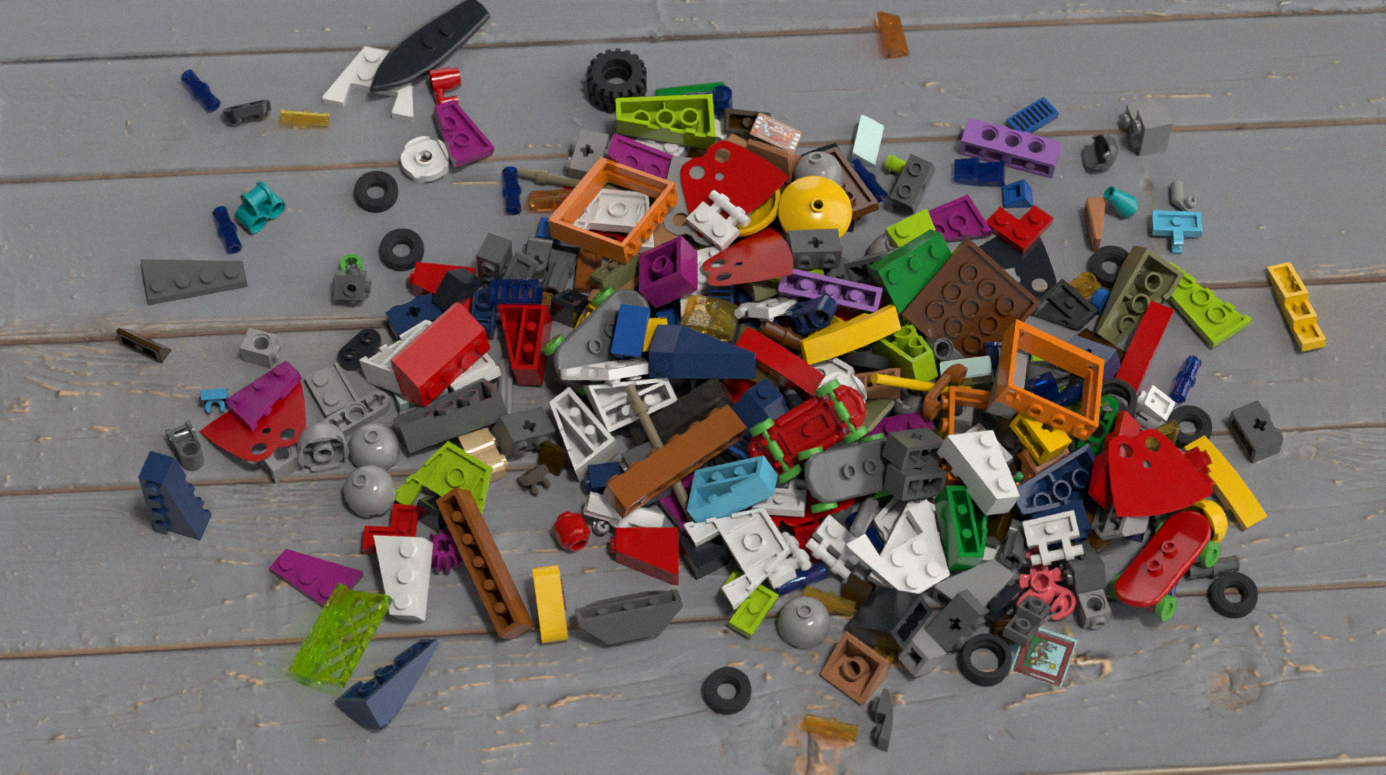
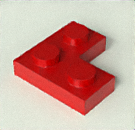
[986,205,1054,254]
[362,504,418,554]

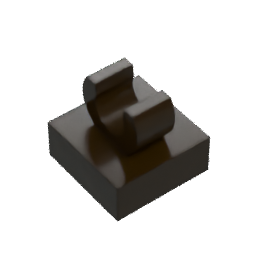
[517,464,550,495]

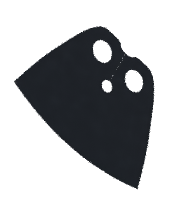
[979,237,1057,299]

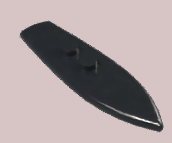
[370,0,490,93]

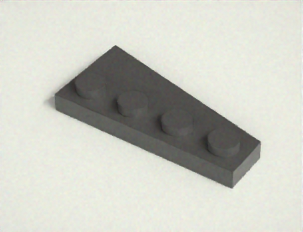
[141,259,248,305]

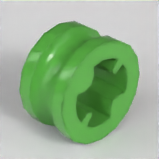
[340,254,363,271]

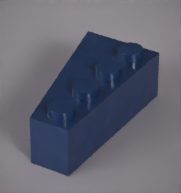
[138,451,212,540]

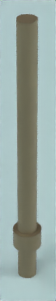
[518,167,657,205]
[624,384,696,524]

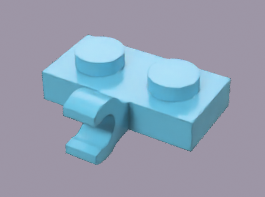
[1151,210,1202,254]

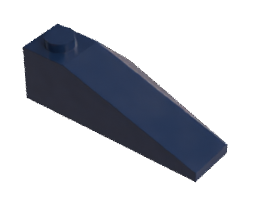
[649,324,756,379]

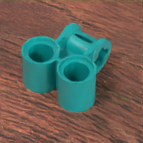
[235,181,286,234]

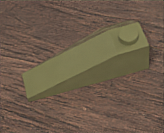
[1095,246,1184,346]

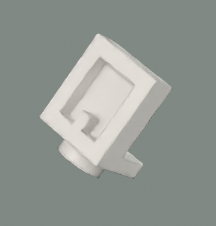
[1135,385,1176,422]

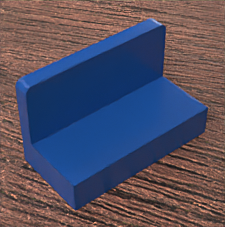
[611,304,650,359]

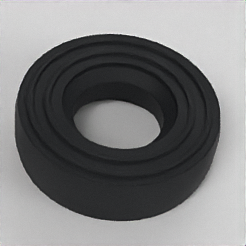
[354,171,399,213]
[380,228,424,271]
[1089,245,1129,288]
[843,351,889,371]
[1166,405,1212,449]
[1210,572,1258,618]
[704,667,752,715]

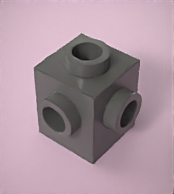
[334,266,372,304]

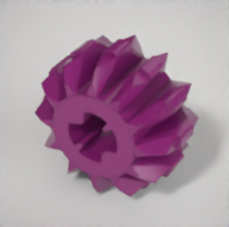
[429,529,464,574]

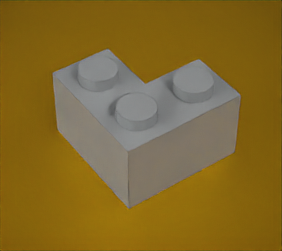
[1122,99,1173,157]

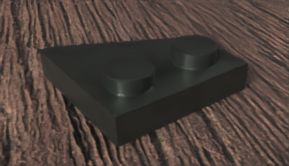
[1031,278,1098,330]

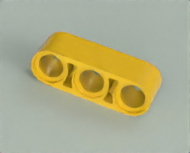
[532,565,568,644]

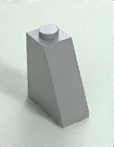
[933,559,1014,607]

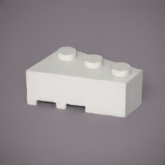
[359,320,433,394]
[583,378,678,432]
[549,387,620,482]
[937,430,1020,515]
[373,535,433,621]

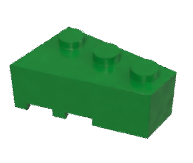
[868,229,951,314]
[934,486,988,570]

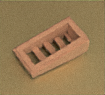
[1083,197,1106,252]
[854,368,901,399]

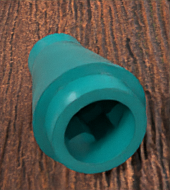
[1104,186,1139,217]

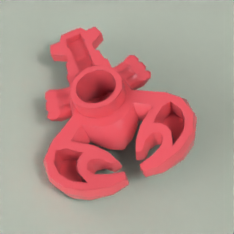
[1015,547,1076,622]

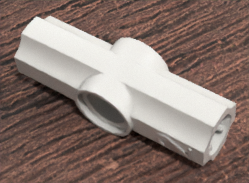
[583,492,664,527]

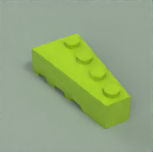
[615,94,716,149]
[871,313,938,382]

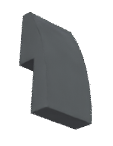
[1002,594,1052,647]
[871,688,893,752]

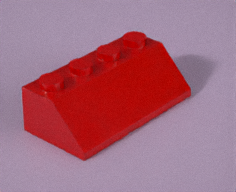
[390,302,491,407]

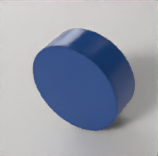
[1091,287,1111,313]

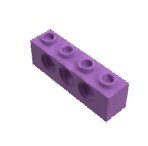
[959,118,1062,179]
[778,269,883,314]

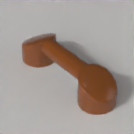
[923,363,968,421]

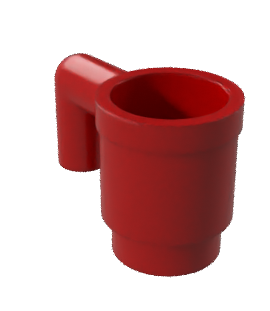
[429,67,461,105]

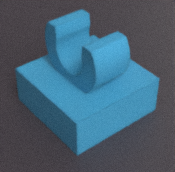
[200,388,229,413]

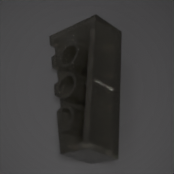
[629,376,735,446]

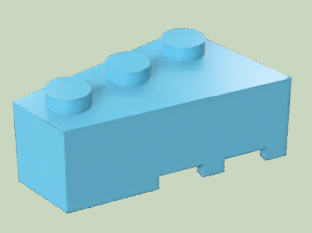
[687,456,778,523]

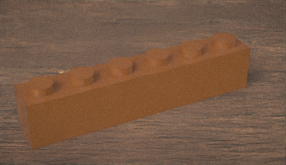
[603,405,747,519]
[435,487,535,639]

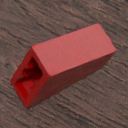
[409,262,476,314]
[611,527,679,585]

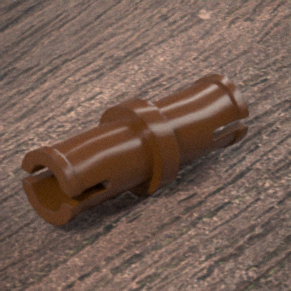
[759,318,805,353]

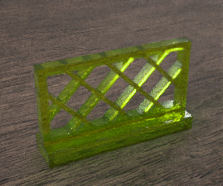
[288,583,393,688]

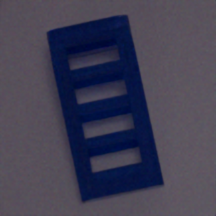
[488,279,543,305]

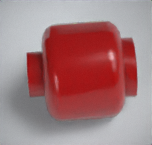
[552,511,591,551]

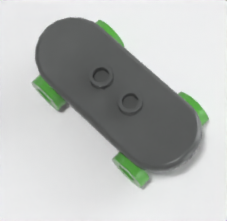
[541,286,650,396]
[797,433,893,514]

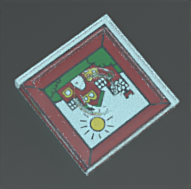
[1011,626,1078,687]

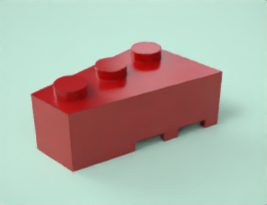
[498,304,552,385]

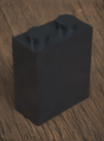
[848,586,933,651]

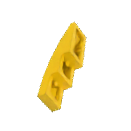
[1267,262,1326,352]
[799,305,901,365]
[1183,435,1267,530]

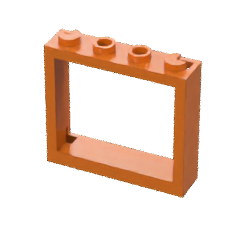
[548,157,678,265]
[995,319,1104,441]
[939,386,1031,487]

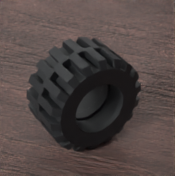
[587,48,647,114]

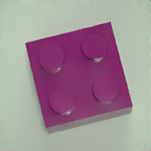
[639,236,698,308]

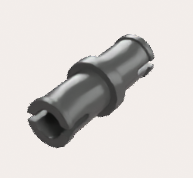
[1186,555,1240,579]

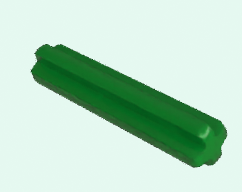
[655,81,726,96]

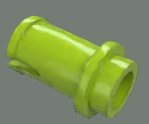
[884,154,907,175]

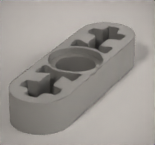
[324,390,390,437]

